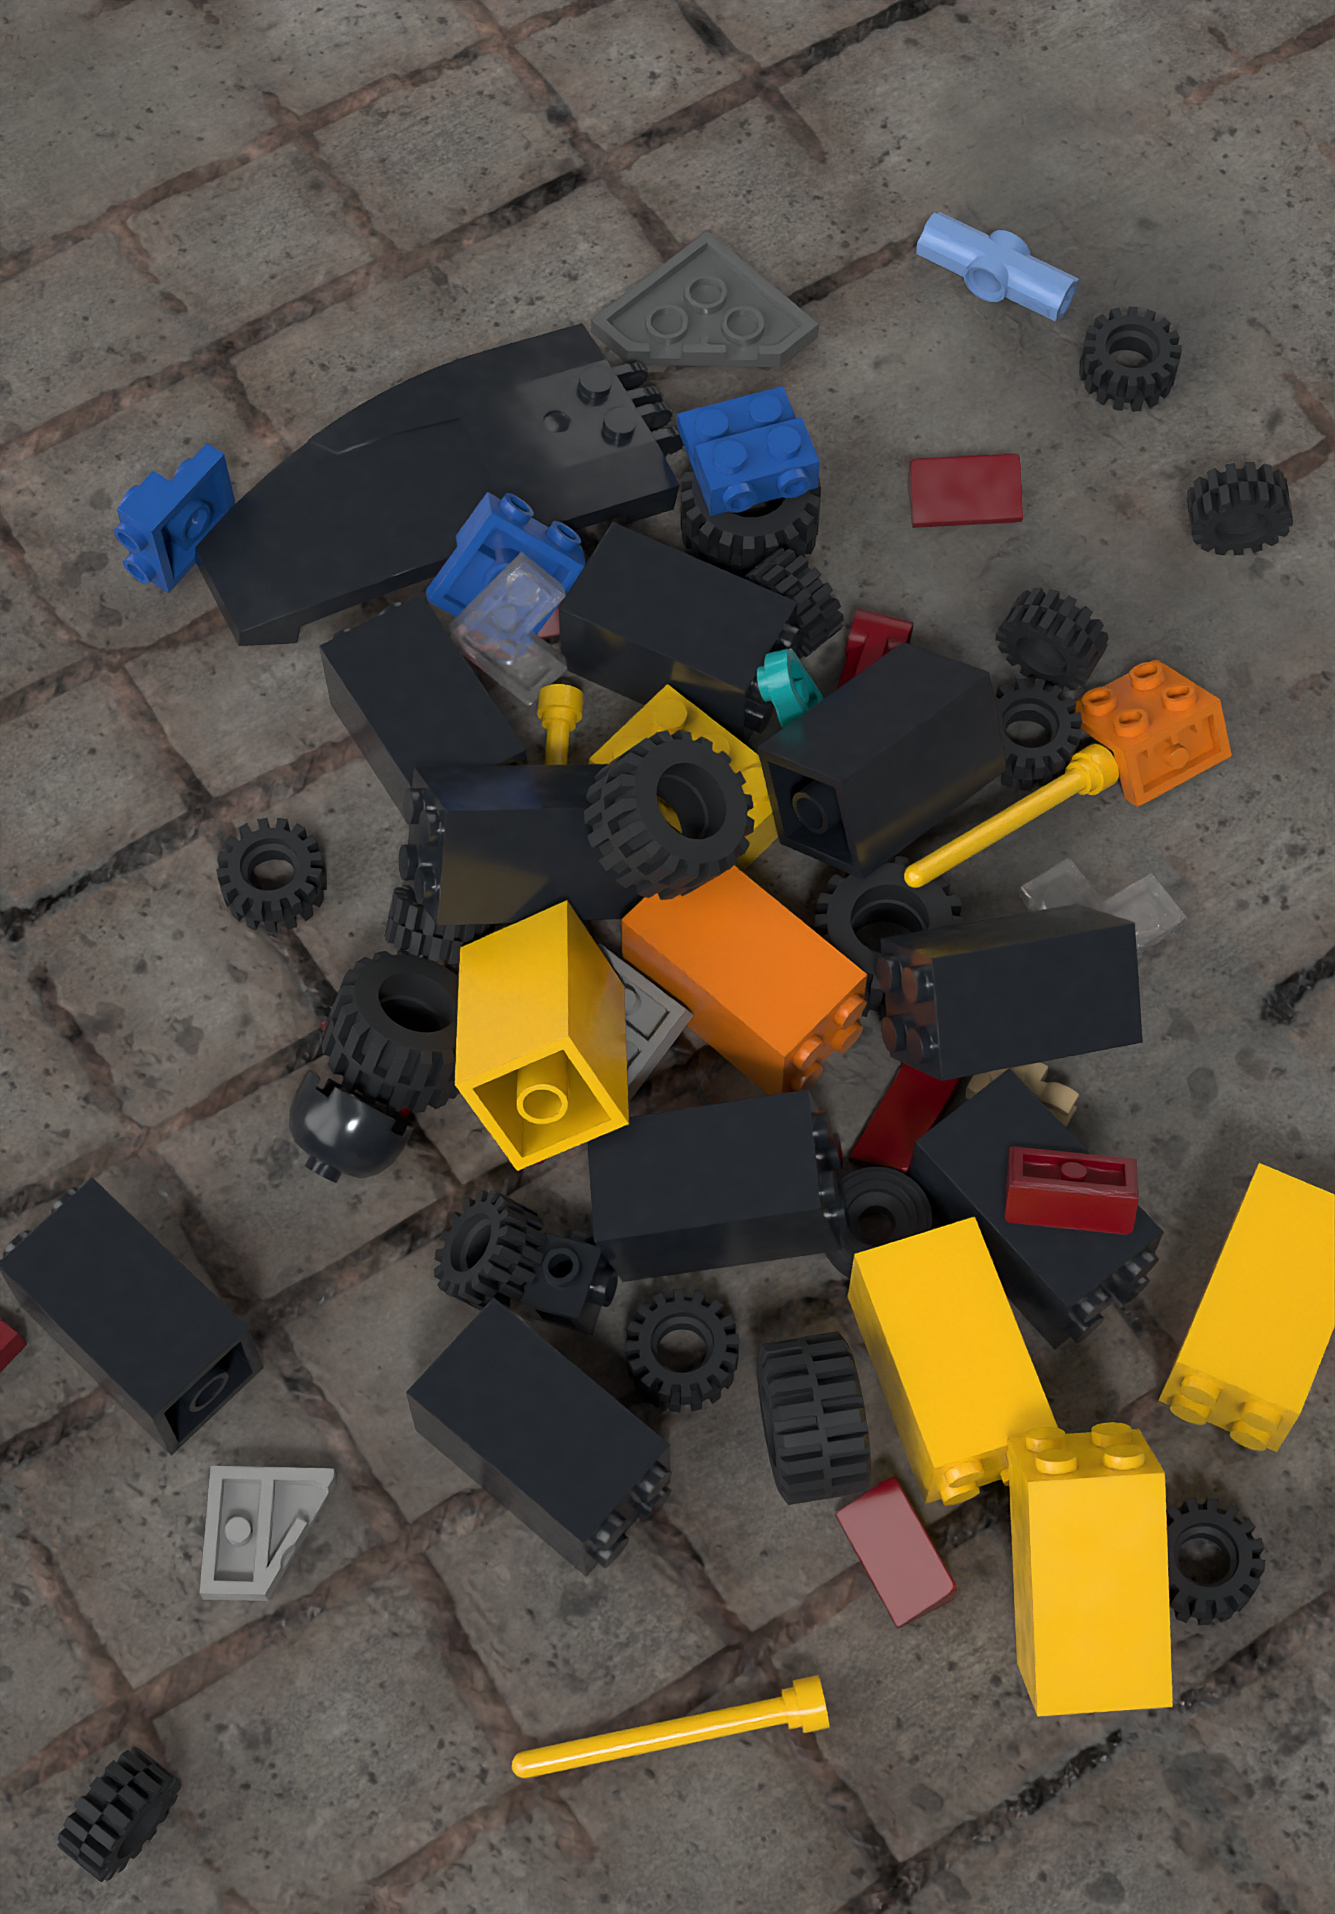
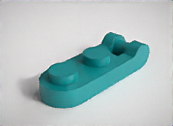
[757,648,824,728]

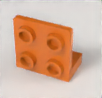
[1074,660,1232,807]

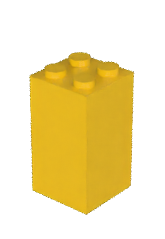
[455,900,629,1171]
[1158,1163,1335,1452]
[848,1217,1058,1506]
[1007,1422,1173,1717]

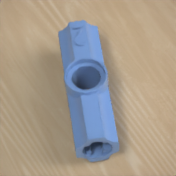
[916,212,1079,322]

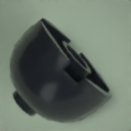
[289,1070,416,1183]

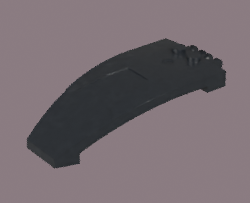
[195,323,684,646]

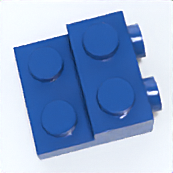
[677,386,820,516]
[114,443,236,593]
[426,492,586,654]

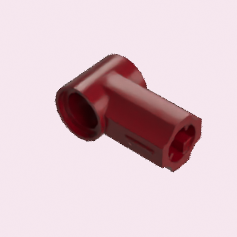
[836,608,914,690]

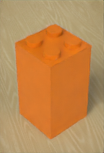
[621,865,867,1095]

